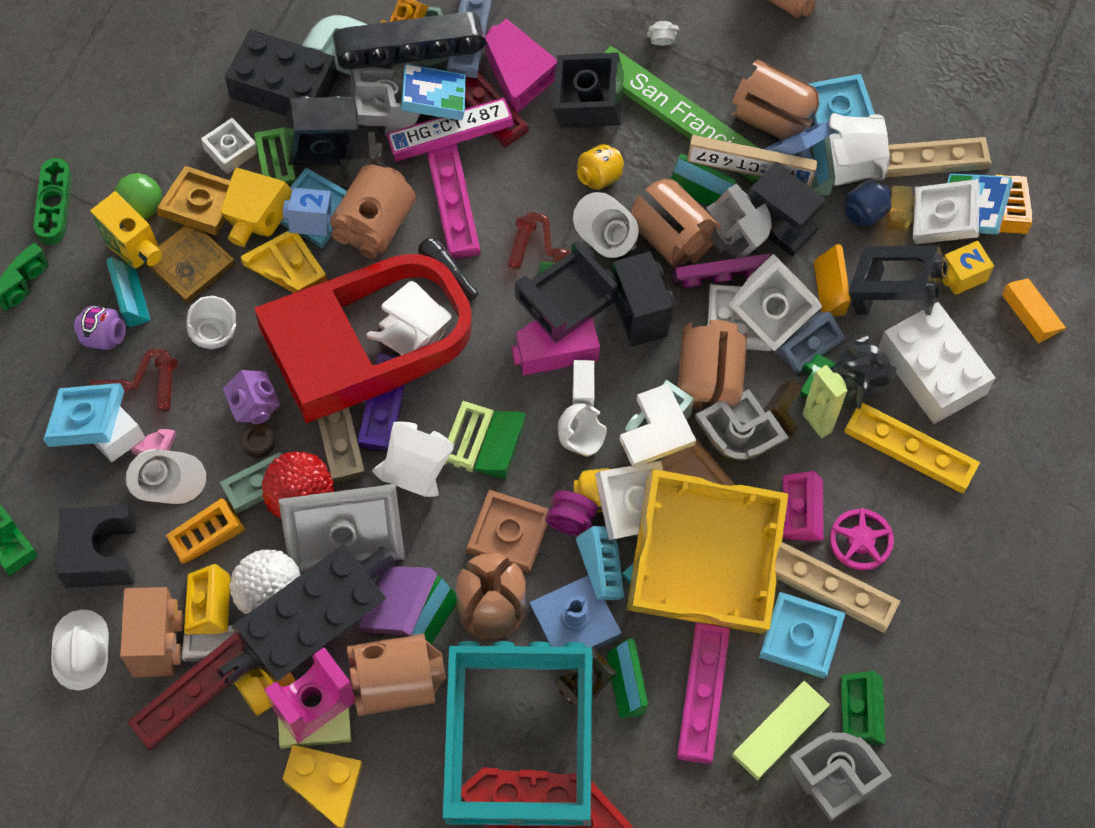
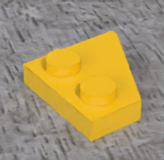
[241,231,327,293]
[283,745,362,828]

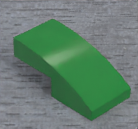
[0,505,38,576]

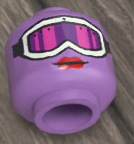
[74,306,126,350]

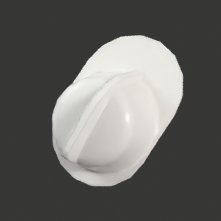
[573,192,639,258]
[126,449,206,504]
[51,610,109,691]

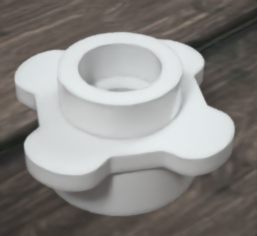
[647,21,679,46]

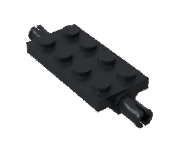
[217,544,395,687]

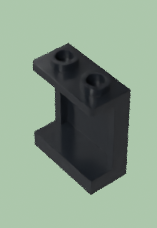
[515,241,618,343]

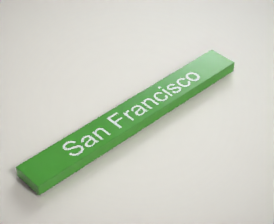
[604,46,761,184]

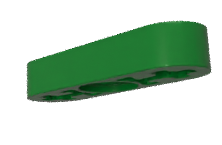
[33,158,72,245]

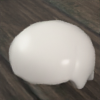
[186,295,236,349]
[557,402,607,457]

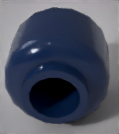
[844,180,892,227]

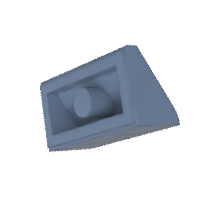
[775,312,846,374]

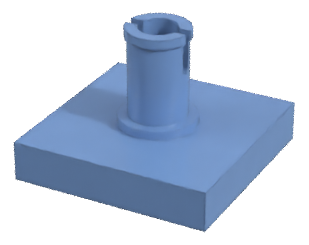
[765,120,836,176]
[529,576,622,649]

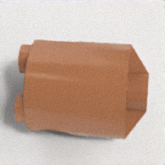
[330,164,416,259]
[347,633,446,716]

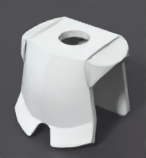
[829,113,890,186]
[366,281,452,355]
[372,422,454,497]

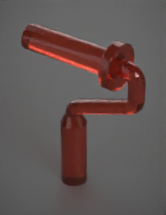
[508,212,571,269]
[90,349,178,412]

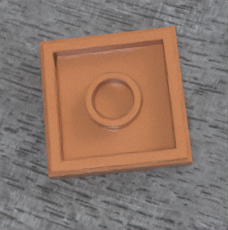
[466,490,548,574]

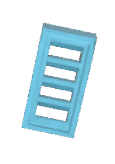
[576,526,624,600]

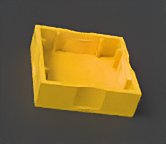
[626,469,788,634]

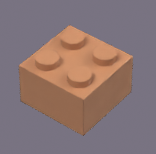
[120,587,183,677]

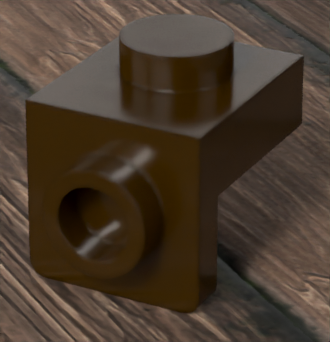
[555,648,617,707]

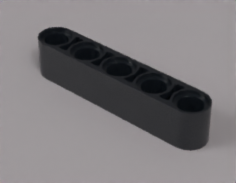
[332,12,486,69]

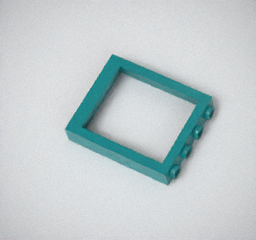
[443,641,593,826]

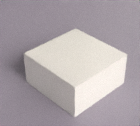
[201,118,258,174]
[572,360,594,407]
[94,407,146,462]

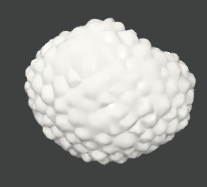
[229,549,300,614]

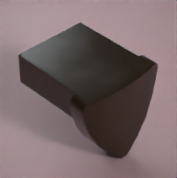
[764,379,803,437]

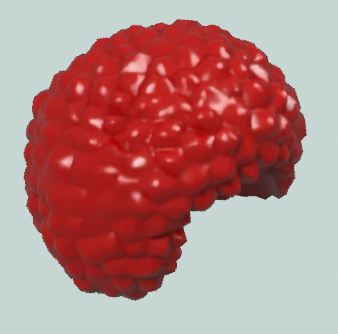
[261,451,334,519]

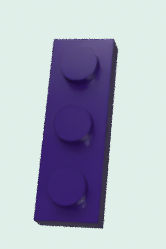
[358,353,406,452]

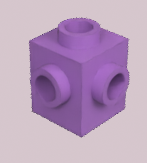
[223,370,280,424]

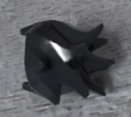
[830,336,896,410]

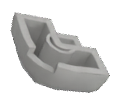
[349,67,420,136]
[704,184,772,258]
[695,389,788,461]
[790,731,892,822]

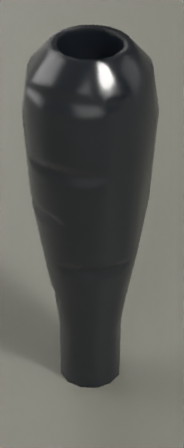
[418,238,479,301]

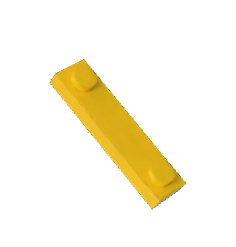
[844,403,980,494]

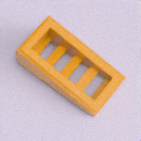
[995,175,1032,234]
[165,498,245,564]

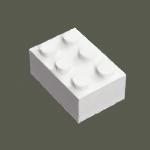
[878,302,995,424]

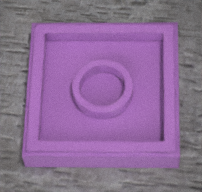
[358,567,437,636]

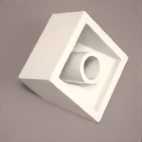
[729,254,822,351]

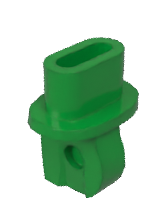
[800,354,836,400]

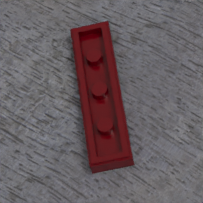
[127,633,242,751]

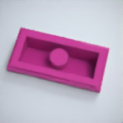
[783,471,824,541]

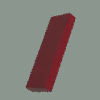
[465,72,529,148]

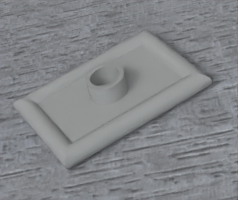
[279,484,405,574]

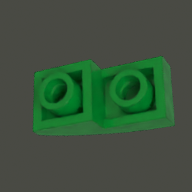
[0,242,49,312]

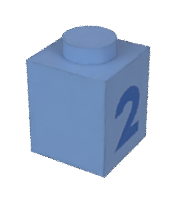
[283,187,332,236]

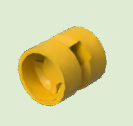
[235,669,296,717]

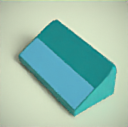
[106,257,150,328]

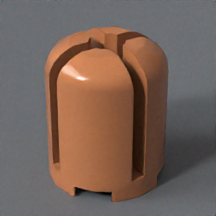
[731,60,820,141]
[630,179,721,269]
[677,320,747,411]
[456,553,526,641]

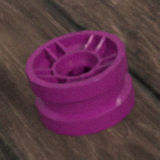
[545,491,598,537]

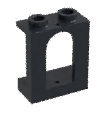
[848,246,948,315]

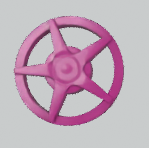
[830,508,894,570]

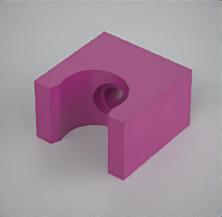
[264,647,355,744]

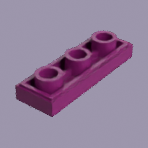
[671,254,771,288]

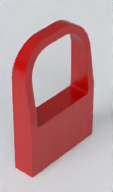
[254,254,472,423]

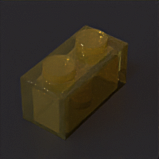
[888,185,915,231]

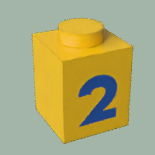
[942,241,994,295]

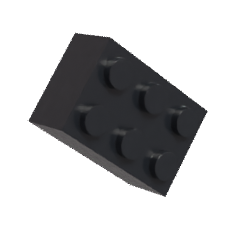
[225,29,338,116]

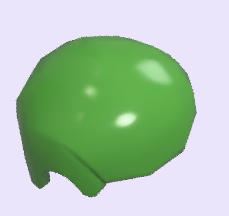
[114,173,162,220]

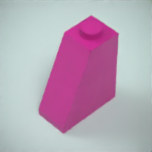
[485,19,557,114]
[511,318,600,376]

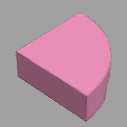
[131,429,177,455]

